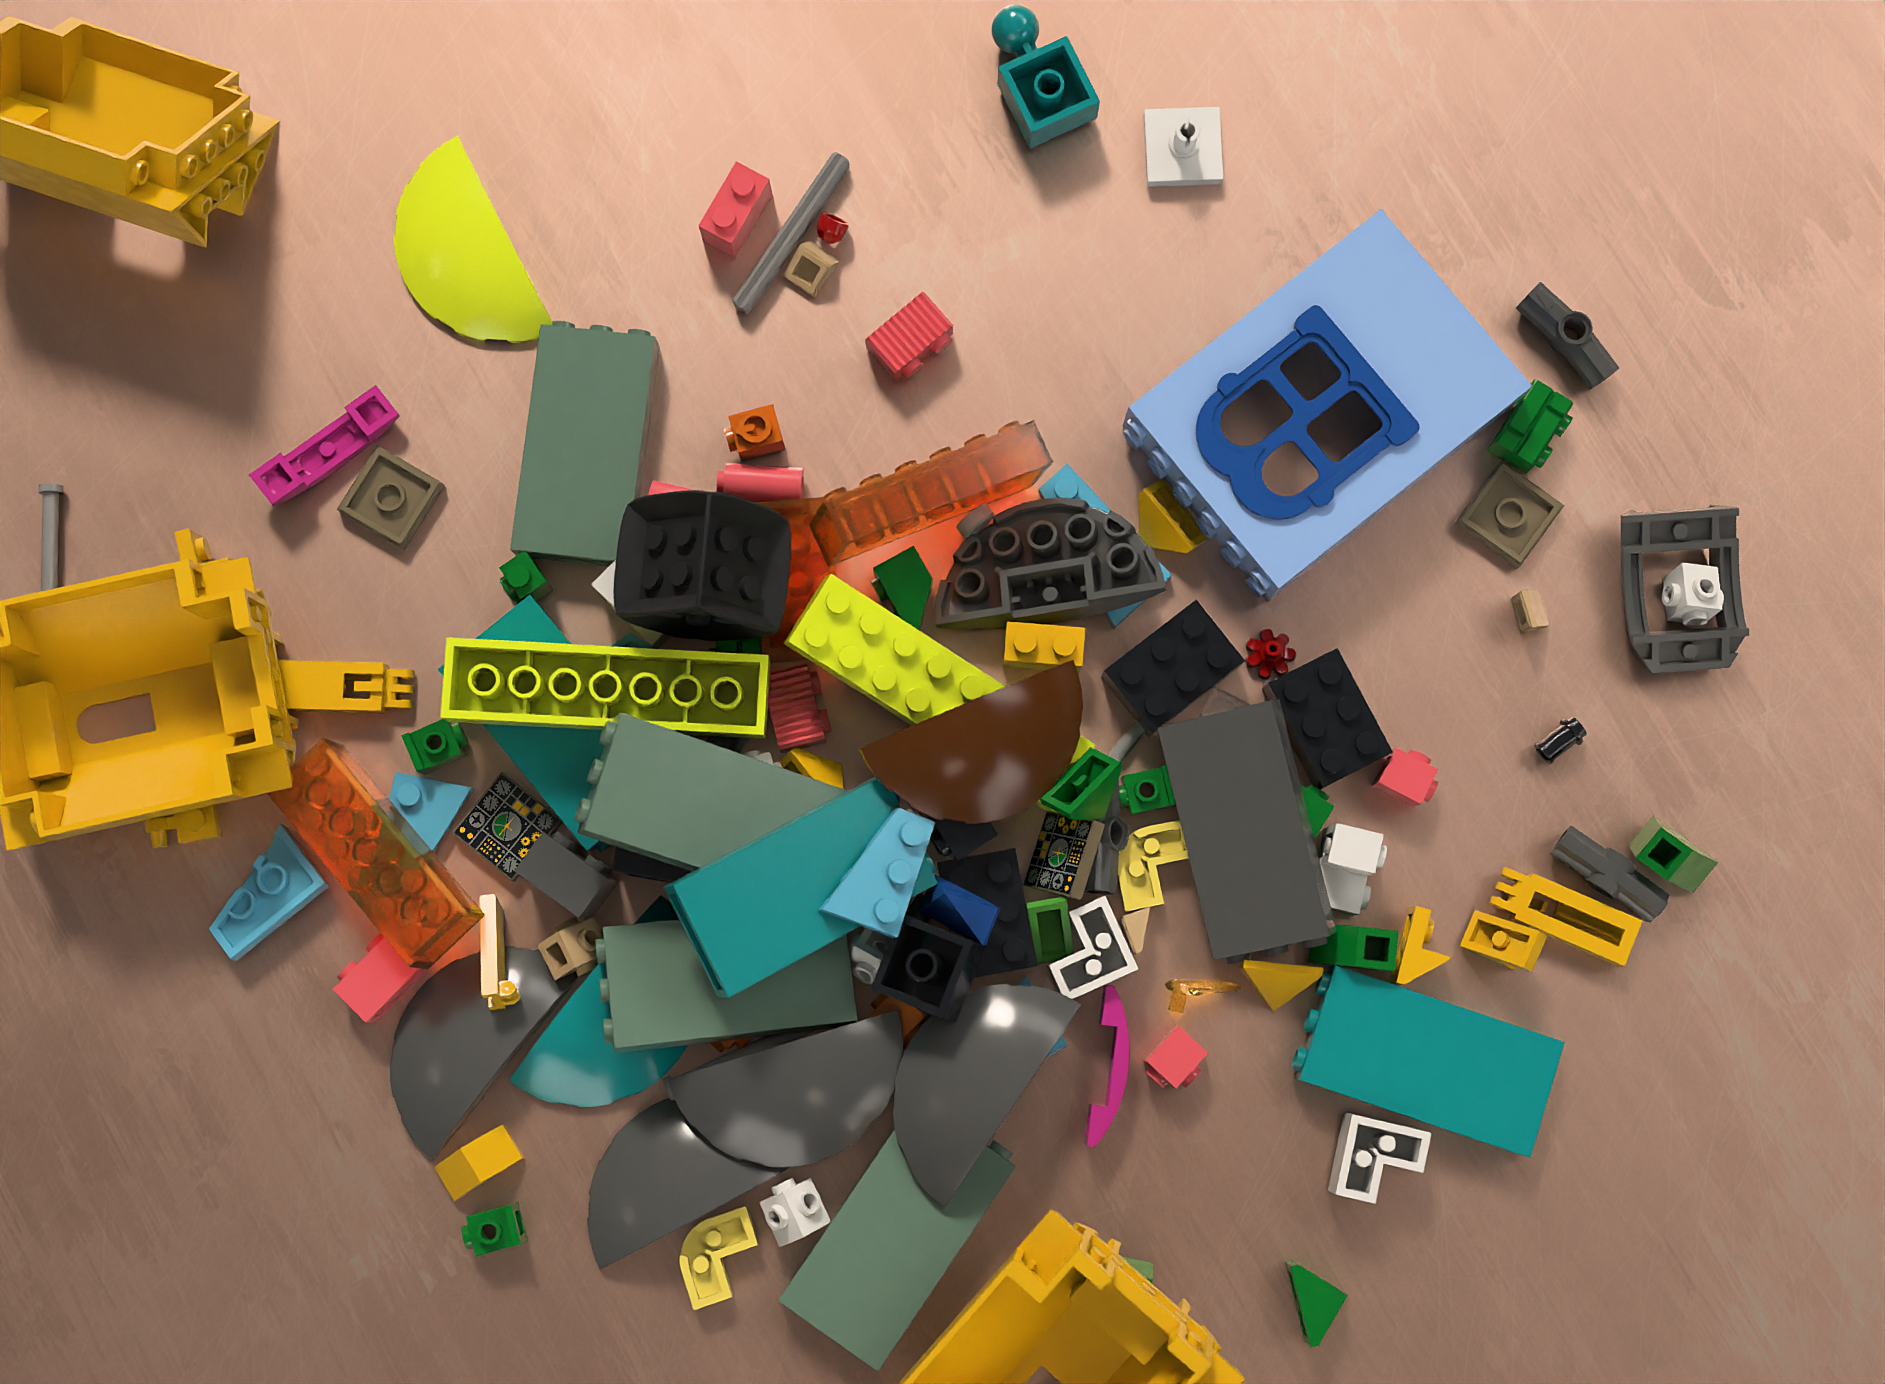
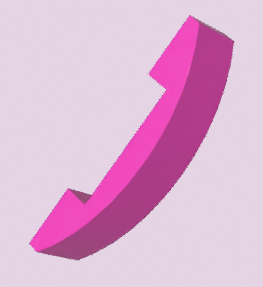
[249,385,400,507]
[1084,985,1130,1147]

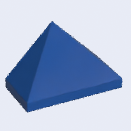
[918,875,1001,945]

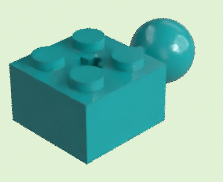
[991,4,1100,149]

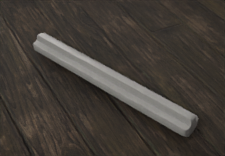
[733,152,850,314]

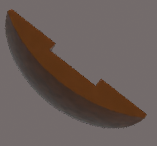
[859,660,1083,824]

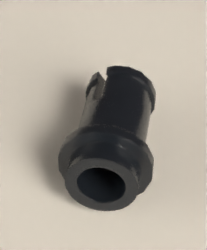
[1534,717,1587,764]

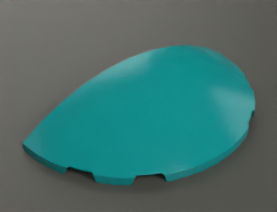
[509,895,688,1107]

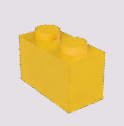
[1003,621,1085,673]

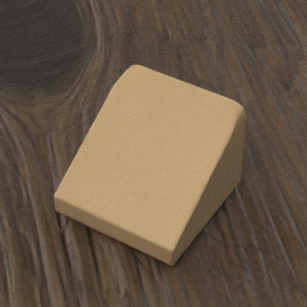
[783,241,839,297]
[1511,589,1549,634]
[1119,907,1150,955]

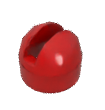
[816,212,850,244]

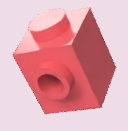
[1372,748,1439,807]
[1143,1025,1208,1089]

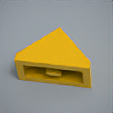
[434,1124,524,1201]

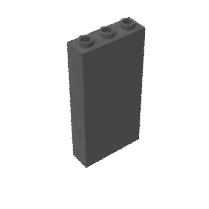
[1158,699,1337,964]

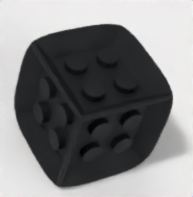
[613,490,791,641]

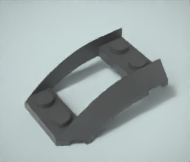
[1621,505,1749,673]

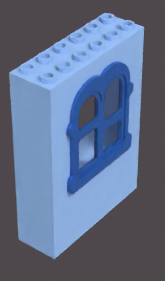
[1123,209,1532,602]

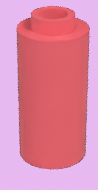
[717,463,804,507]

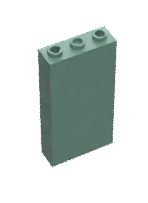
[510,321,660,567]
[574,713,847,871]
[595,919,857,1053]
[778,1129,1016,1371]

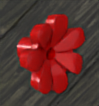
[1245,629,1296,680]

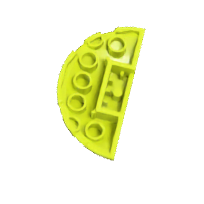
[394,135,552,344]

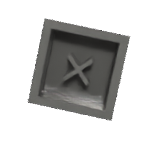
[514,831,619,920]

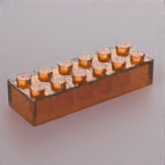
[809,420,1054,567]
[267,737,485,969]

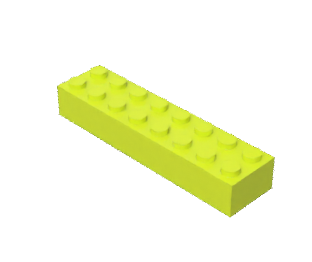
[783,574,1096,812]
[440,637,770,739]

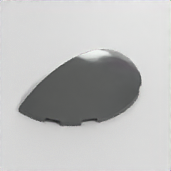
[934,498,1166,629]
[390,946,579,1160]
[892,984,1081,1207]
[667,1010,903,1167]
[587,1098,790,1270]

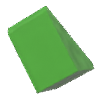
[1026,896,1074,965]

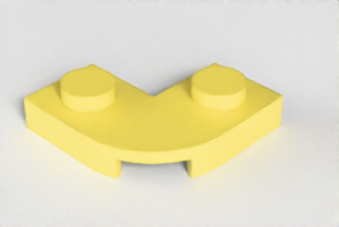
[1117,820,1189,912]
[680,1205,759,1310]

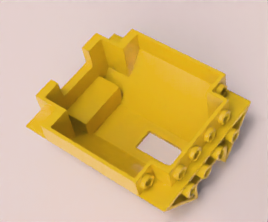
[0,16,280,248]
[0,556,299,851]
[898,1210,1245,1384]

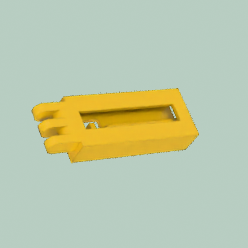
[278,660,415,714]
[1489,867,1643,967]

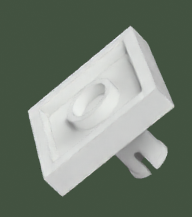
[1143,107,1223,187]

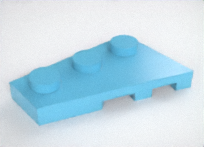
[368,772,474,896]
[819,808,935,938]
[209,824,330,961]

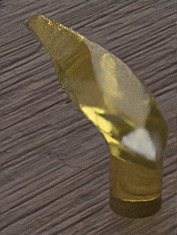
[1165,979,1241,1013]

